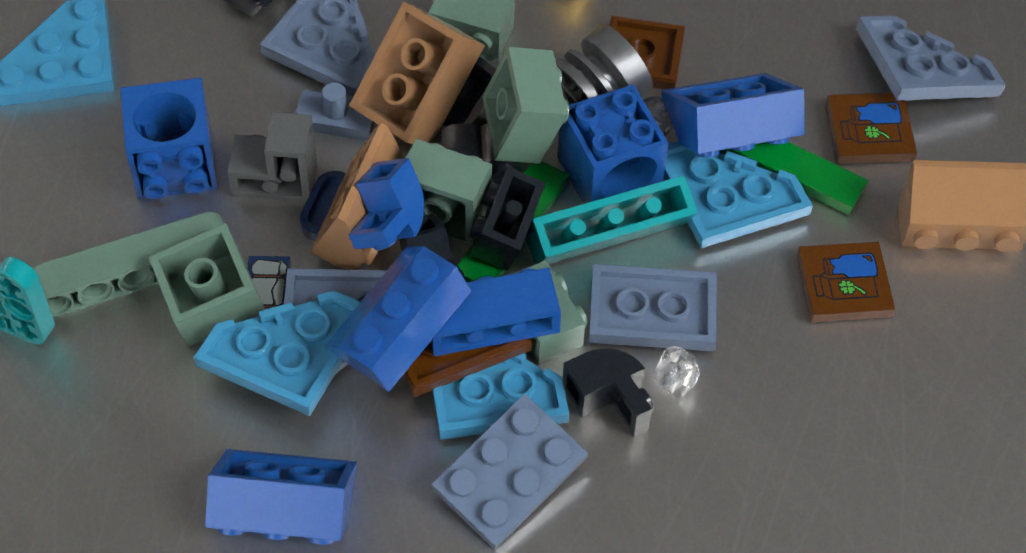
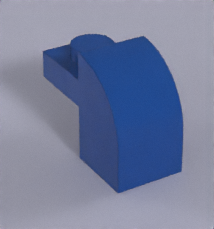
[348,158,424,250]

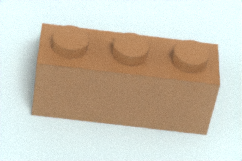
[349,1,485,144]
[310,122,405,270]
[897,160,1026,252]

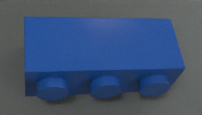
[430,267,561,356]

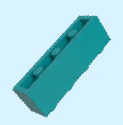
[525,175,698,265]

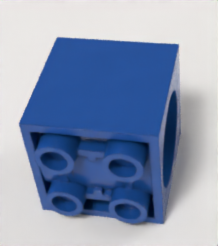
[120,78,218,200]
[557,84,669,204]

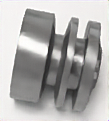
[556,24,653,105]

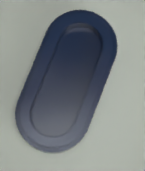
[300,171,345,241]

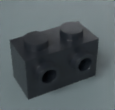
[469,166,546,271]

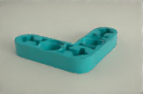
[0,257,55,344]

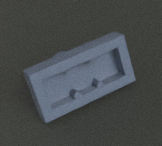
[296,83,375,141]

